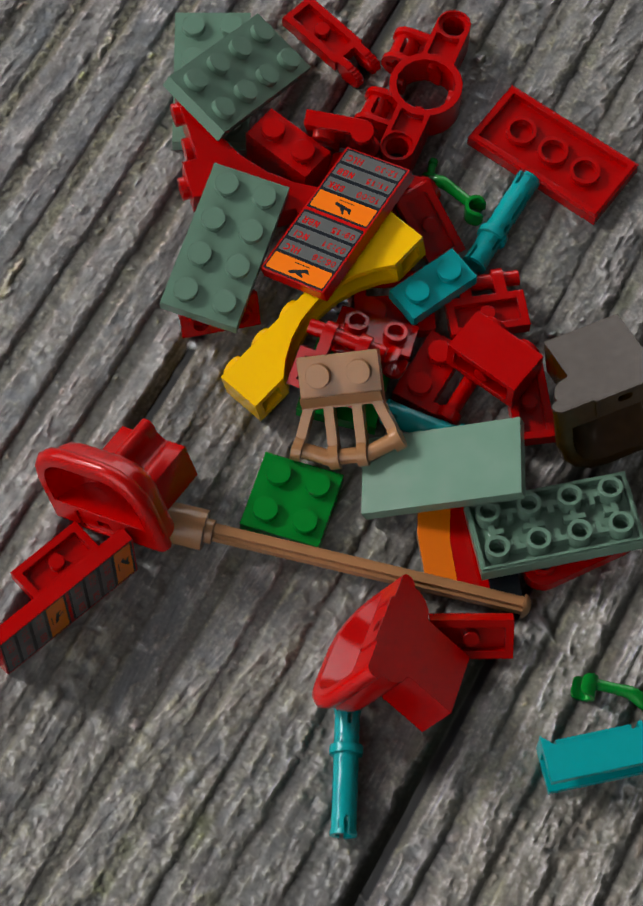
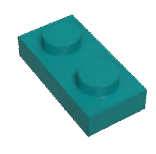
[389,248,477,325]

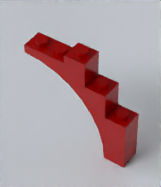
[170,99,398,227]

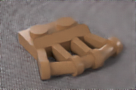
[290,348,408,470]

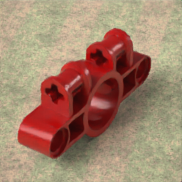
[354,10,471,172]

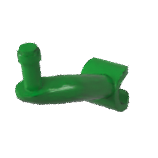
[422,158,486,226]
[570,673,643,711]

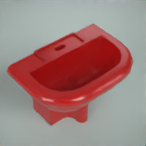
[35,418,198,552]
[312,574,470,732]

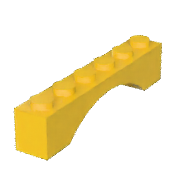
[221,212,426,421]

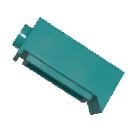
[536,720,643,795]

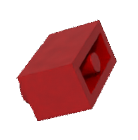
[246,108,331,187]
[446,310,543,408]

